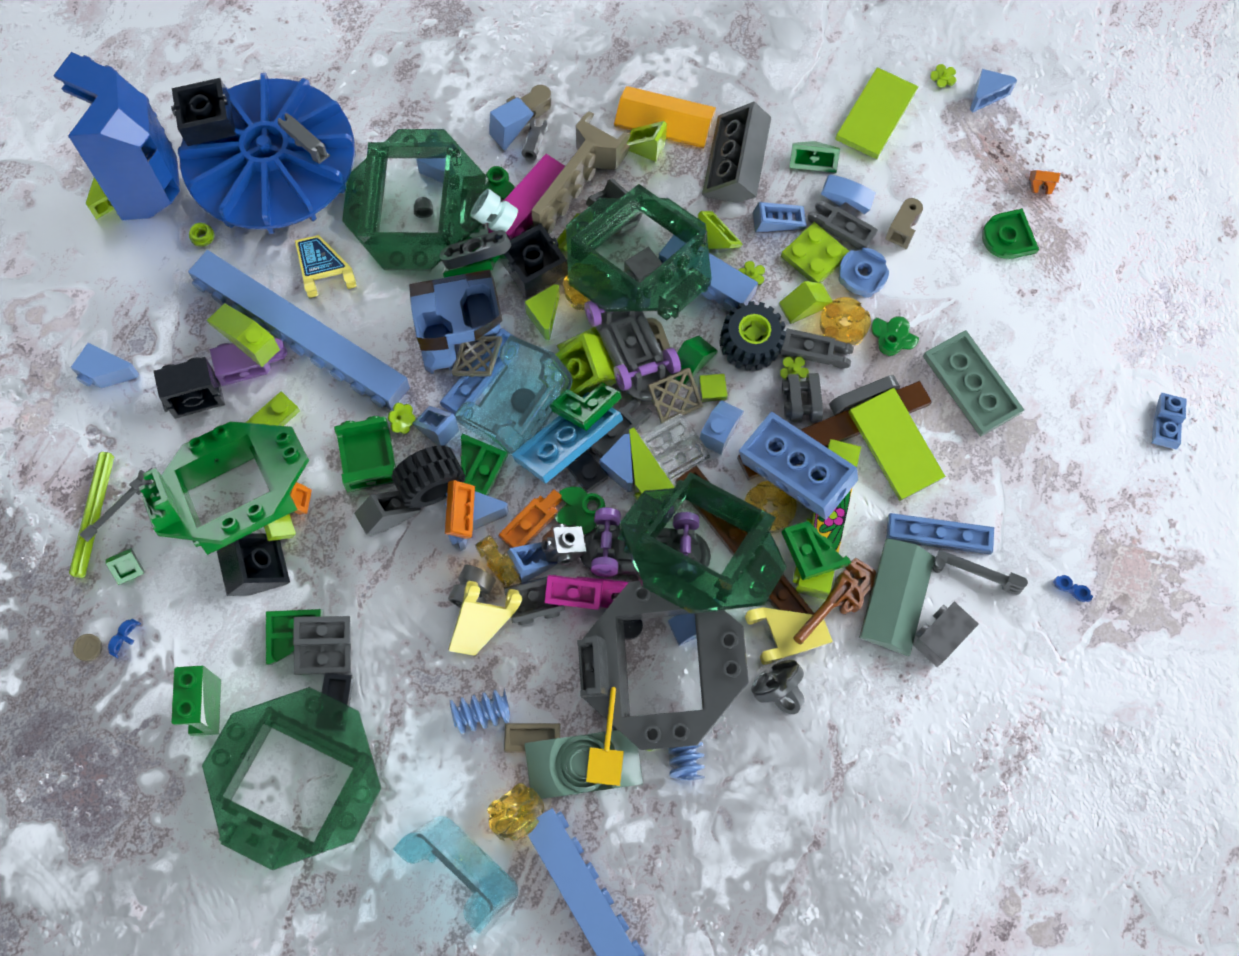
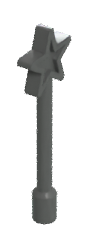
[79,468,153,542]

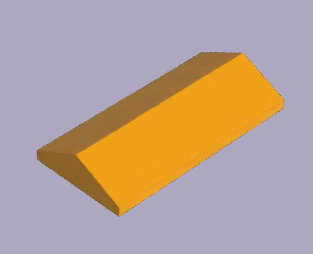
[614,86,716,148]

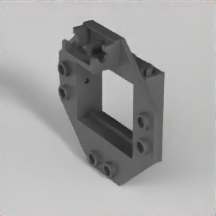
[577,576,749,750]

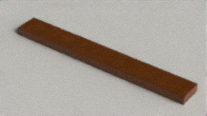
[737,381,932,480]
[675,465,814,615]

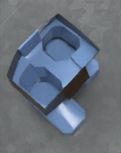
[409,269,503,374]

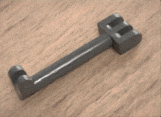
[932,549,1028,595]

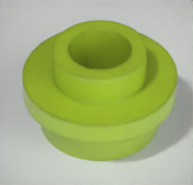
[189,222,215,247]

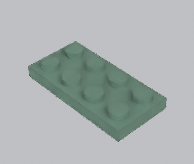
[923,330,1025,437]

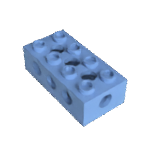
[739,411,858,520]

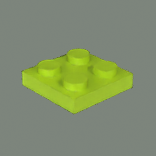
[781,222,849,283]

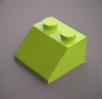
[550,333,617,397]

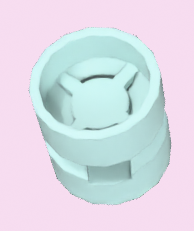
[471,189,518,232]

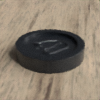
[624,619,643,640]

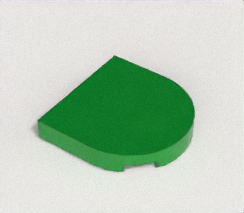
[982,208,1039,259]

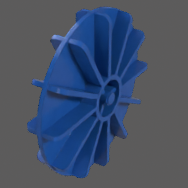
[178,73,356,234]

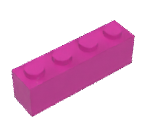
[487,154,565,240]

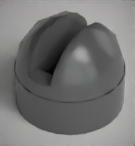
[413,197,433,218]

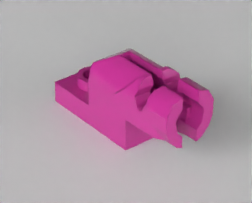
[545,575,629,610]

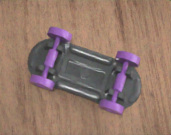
[584,284,681,401]
[580,507,711,581]

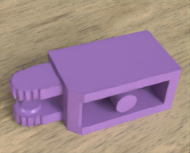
[209,338,288,386]

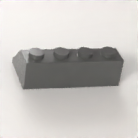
[702,102,771,203]

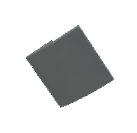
[293,616,351,675]

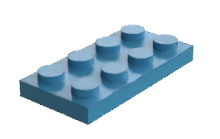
[512,392,623,484]

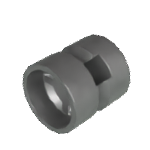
[448,564,496,608]

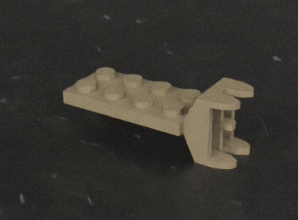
[532,111,631,234]

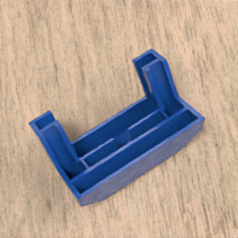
[53,52,180,220]

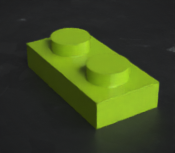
[245,391,300,426]

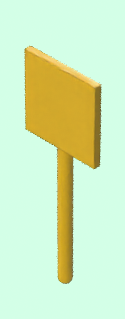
[586,687,624,786]

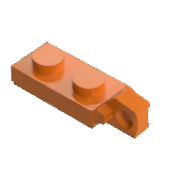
[498,489,563,548]

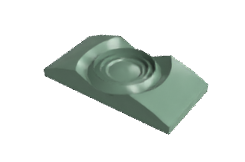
[524,730,643,800]

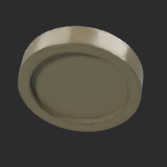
[73,634,102,662]

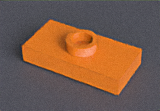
[445,480,475,539]

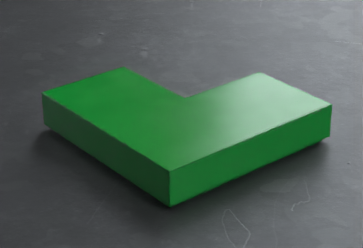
[549,383,622,431]

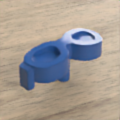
[1053,575,1093,602]
[108,618,141,659]

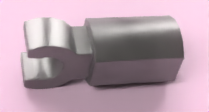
[521,118,548,160]

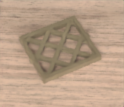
[451,336,503,377]
[647,368,703,424]

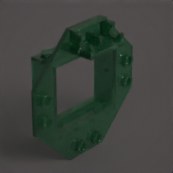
[342,129,489,271]
[566,184,712,321]
[618,472,787,614]
[202,687,382,871]

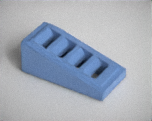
[753,202,807,232]

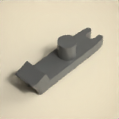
[278,113,330,164]

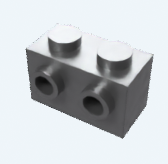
[913,601,979,667]

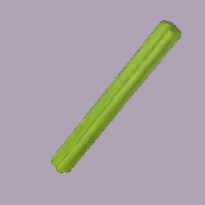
[69,452,114,578]

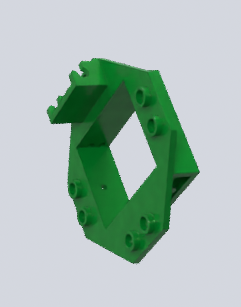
[139,421,309,555]

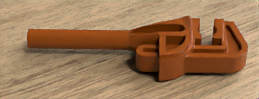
[793,558,876,645]

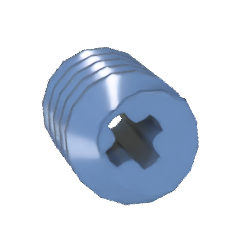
[450,688,510,734]
[668,742,705,780]

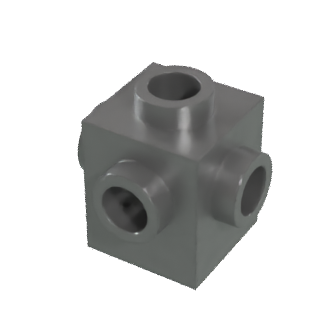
[542,524,587,565]

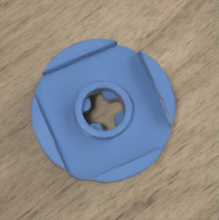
[839,248,889,298]

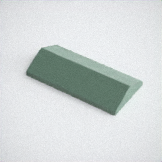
[859,538,935,656]

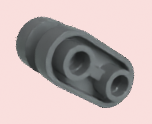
[782,373,823,423]

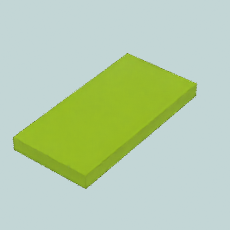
[835,67,919,159]
[848,388,946,501]

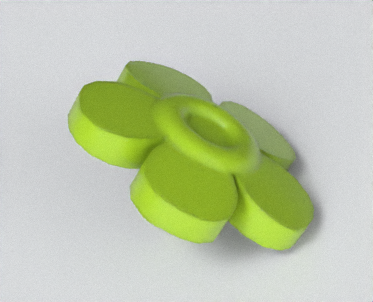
[930,64,957,88]
[738,261,765,285]
[780,357,809,381]

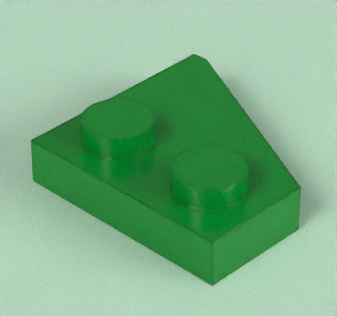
[461,433,508,496]
[781,521,851,580]
[266,609,323,665]

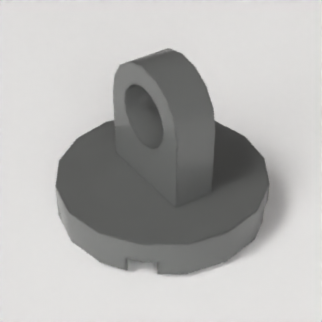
[751,660,805,714]

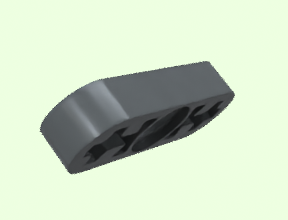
[439,230,511,269]
[829,375,900,415]

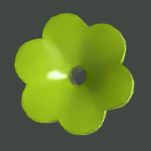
[388,403,416,434]

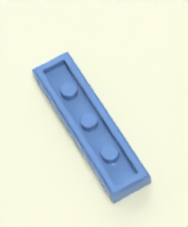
[440,328,522,419]
[886,513,994,555]

